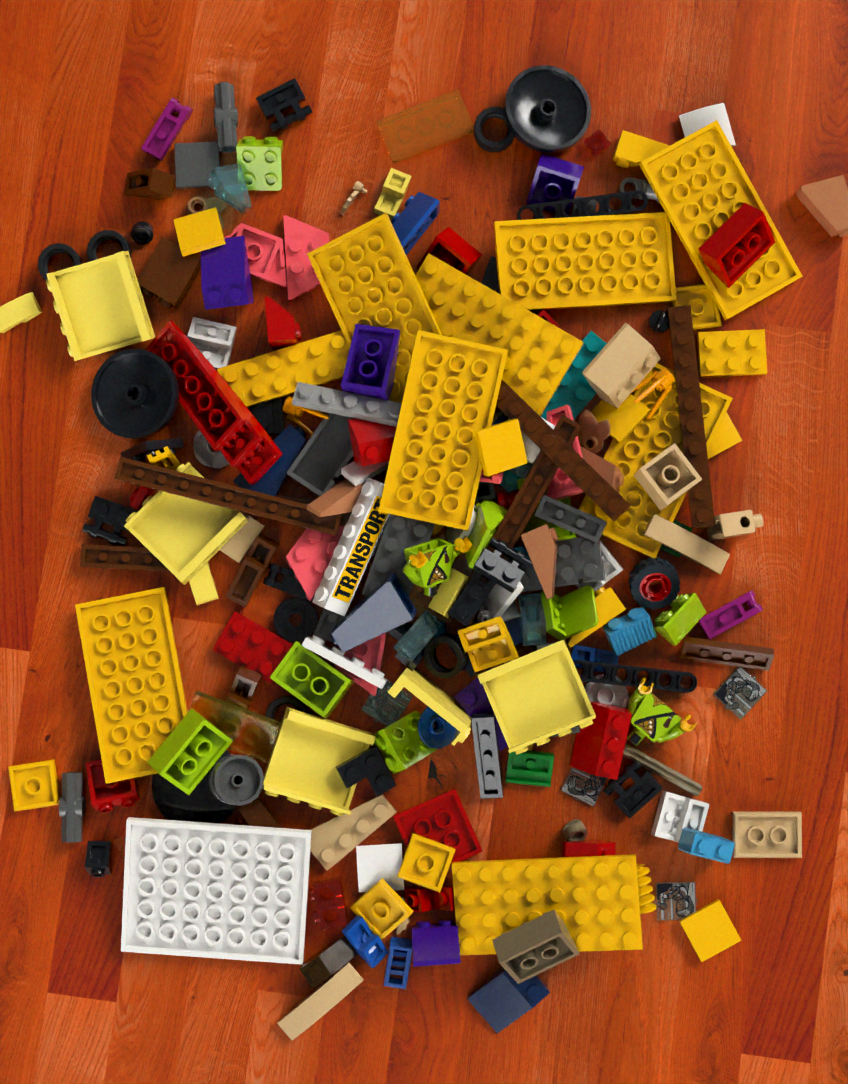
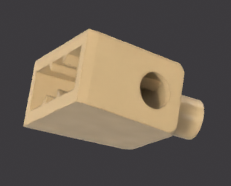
[707,510,763,541]

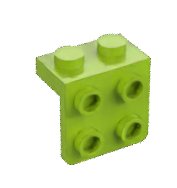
[236,136,283,191]
[540,585,599,641]
[374,711,437,774]

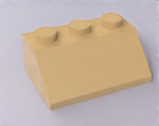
[582,323,661,408]

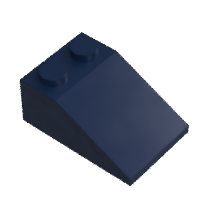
[467,967,550,1033]

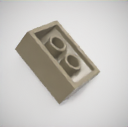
[492,910,580,984]

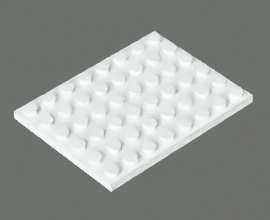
[121,817,312,965]

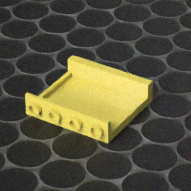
[46,251,155,361]
[124,462,248,585]
[477,639,596,755]
[388,667,472,746]
[263,707,376,816]

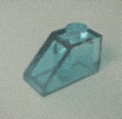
[209,163,252,213]
[518,593,546,646]
[393,610,443,663]

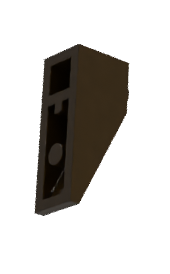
[300,935,358,988]

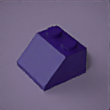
[526,153,584,215]

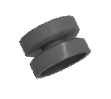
[208,754,264,806]

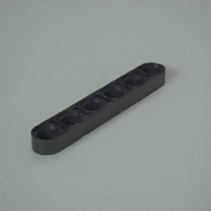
[516,190,648,220]
[573,660,697,693]

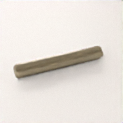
[623,744,703,796]

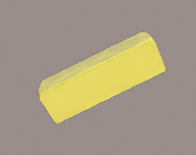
[428,568,470,618]

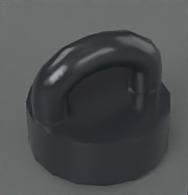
[131,221,154,245]
[648,310,669,333]

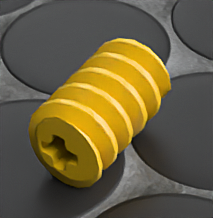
[637,864,657,914]

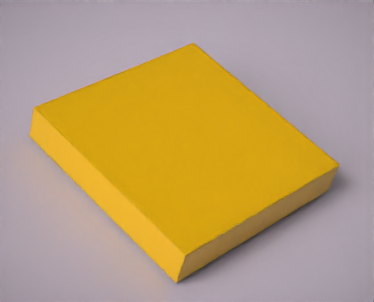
[173,207,226,257]
[672,284,722,331]
[474,419,528,476]
[8,759,60,812]
[397,833,456,893]
[350,878,413,940]
[679,899,741,962]

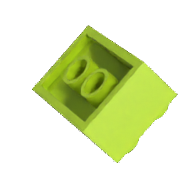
[464,500,508,569]
[270,641,354,718]

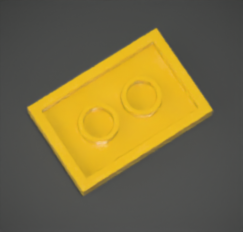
[697,329,767,378]

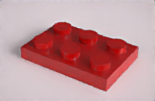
[212,611,294,684]

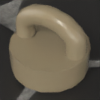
[563,819,588,842]

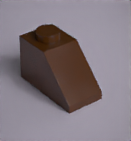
[124,168,174,200]

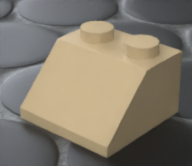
[634,443,702,511]

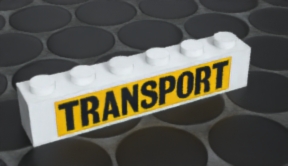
[312,477,390,616]

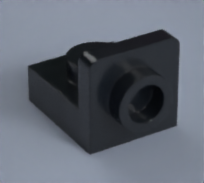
[85,841,112,878]

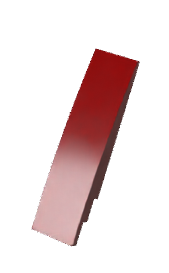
[145,321,283,485]

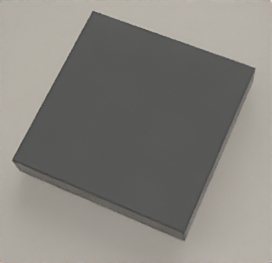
[174,142,221,189]

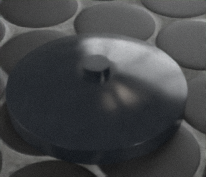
[503,65,591,153]
[91,349,179,439]
[152,749,239,824]

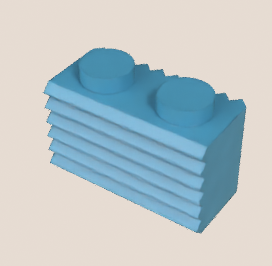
[602,606,657,656]
[678,827,735,864]

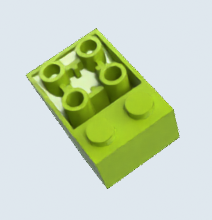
[654,593,706,646]

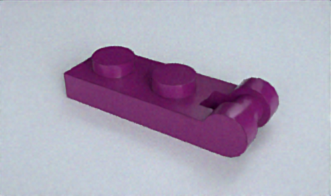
[141,98,193,162]
[698,590,763,639]

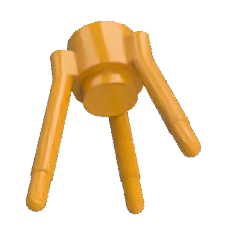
[631,368,675,420]
[282,396,329,436]

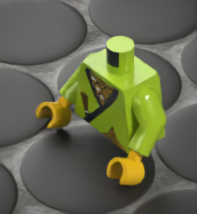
[403,537,473,596]
[627,678,697,746]

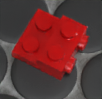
[86,759,141,813]

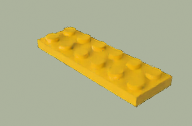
[217,330,350,408]

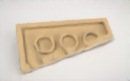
[310,794,397,871]

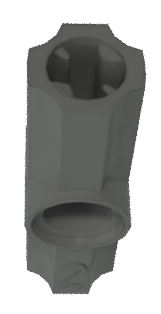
[214,82,238,153]
[59,772,86,842]

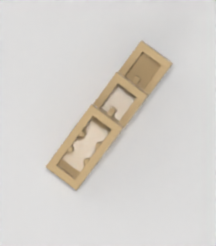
[643,514,730,574]
[277,962,364,1041]

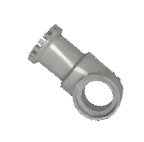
[619,177,660,203]

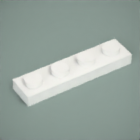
[302,635,387,689]

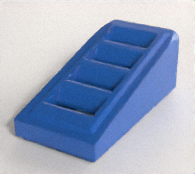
[384,937,413,989]

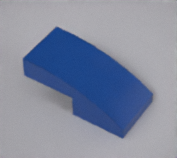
[572,645,619,675]
[342,915,389,968]

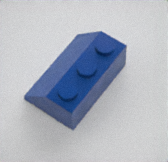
[391,192,440,255]

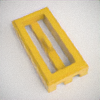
[147,446,180,471]

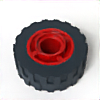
[628,557,680,610]

